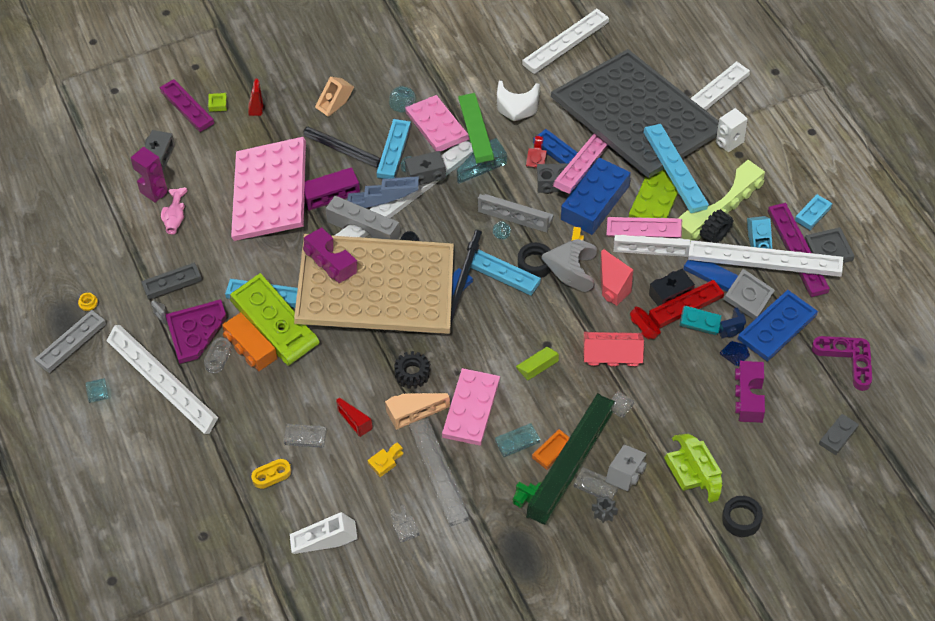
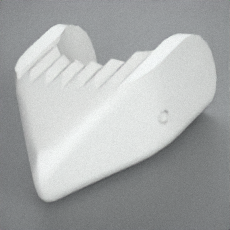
[497,80,540,121]

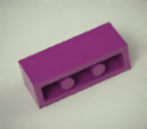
[304,167,360,211]

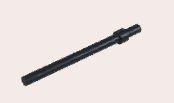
[450,230,482,328]

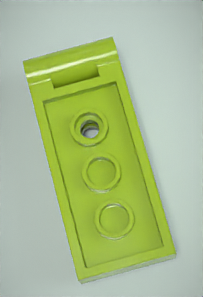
[230,273,320,366]

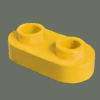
[251,459,291,489]

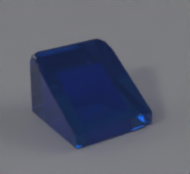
[720,341,750,367]

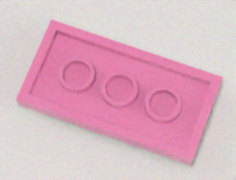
[405,95,469,151]
[442,368,500,446]

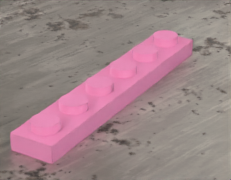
[553,133,609,194]

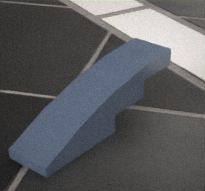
[347,177,419,208]

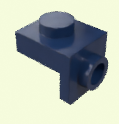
[719,307,746,339]

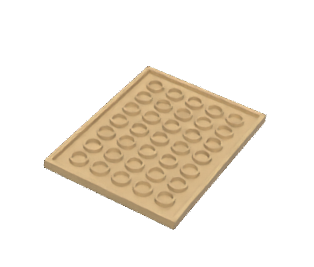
[294,234,454,334]

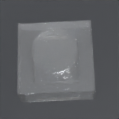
[606,391,634,419]

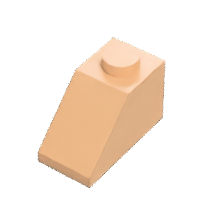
[315,77,354,116]

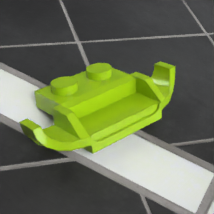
[664,434,722,503]

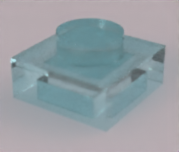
[85,378,109,403]

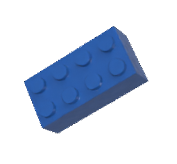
[561,158,631,235]

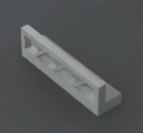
[478,194,554,233]

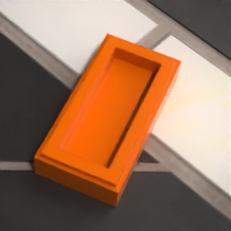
[532,429,574,470]

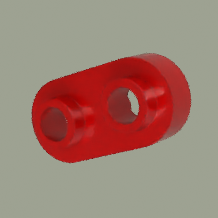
[630,306,661,339]

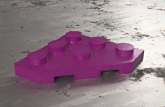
[165,299,227,364]

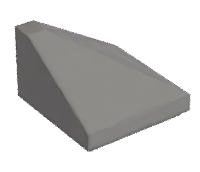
[151,300,167,324]

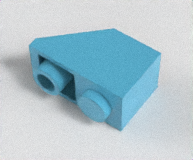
[747,216,772,249]

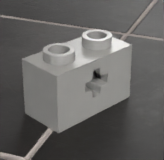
[605,444,647,491]

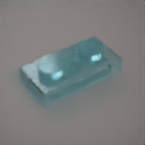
[495,423,540,458]

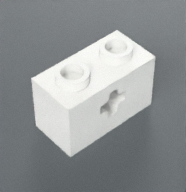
[716,108,748,152]

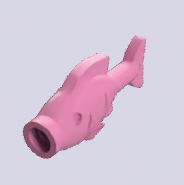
[161,187,187,234]

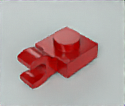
[526,136,547,169]

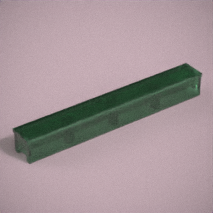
[526,393,615,525]

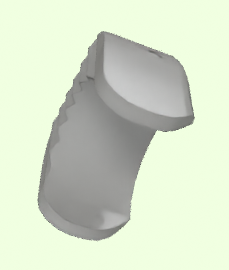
[541,239,597,292]

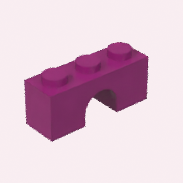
[130,146,168,203]
[303,227,357,283]
[735,361,765,423]

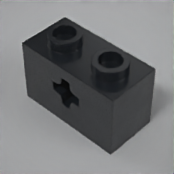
[649,268,695,306]

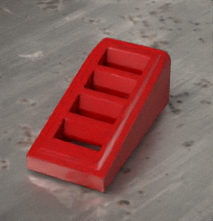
[248,79,263,116]
[336,398,373,437]

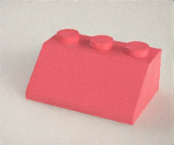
[584,332,644,366]

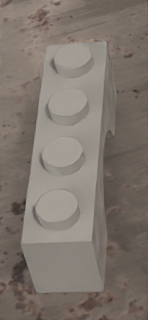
[326,196,400,240]

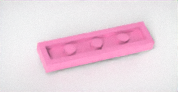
[606,217,683,238]

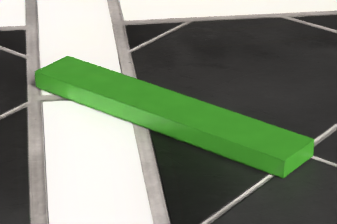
[458,93,494,163]

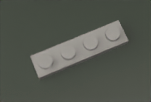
[35,310,106,373]

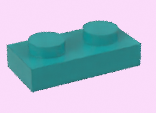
[679,306,722,335]

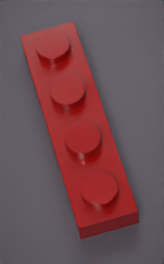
[649,280,724,328]

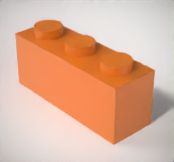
[222,312,277,371]

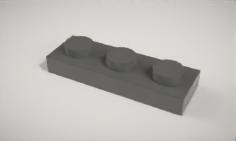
[141,262,202,300]

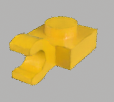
[367,442,404,477]

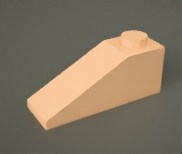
[385,393,450,430]

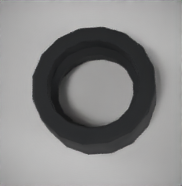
[518,242,551,278]
[722,496,763,537]

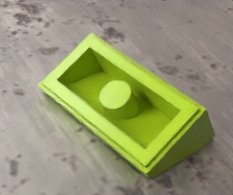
[516,347,559,381]

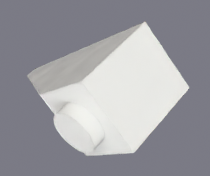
[290,512,357,554]

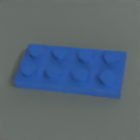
[738,290,818,362]

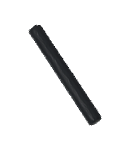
[303,126,381,168]

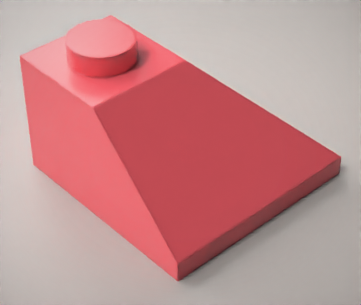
[600,249,633,306]

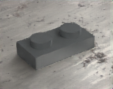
[819,414,859,455]

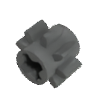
[592,496,618,523]

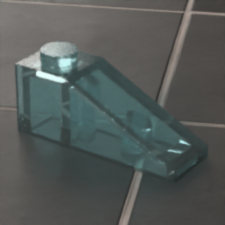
[457,138,507,184]

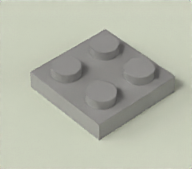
[723,269,775,320]

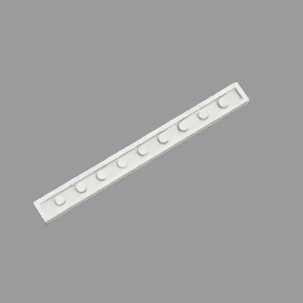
[335,141,474,238]

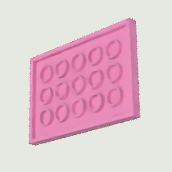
[231,137,306,241]

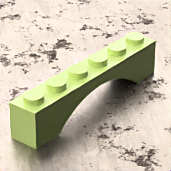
[678,160,765,242]

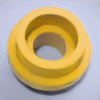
[78,293,98,311]

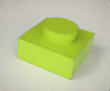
[208,93,227,112]

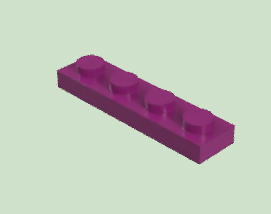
[160,79,214,132]

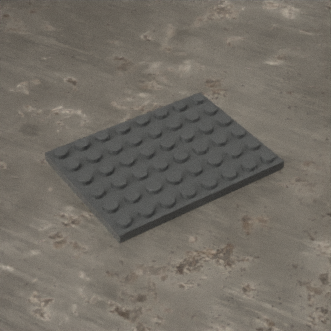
[551,49,719,178]

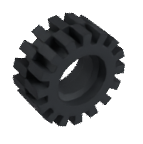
[700,209,734,243]
[394,351,430,389]

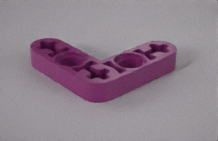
[812,336,872,391]

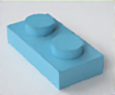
[795,194,832,230]

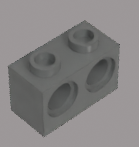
[537,163,574,193]

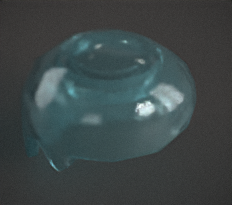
[389,86,416,112]

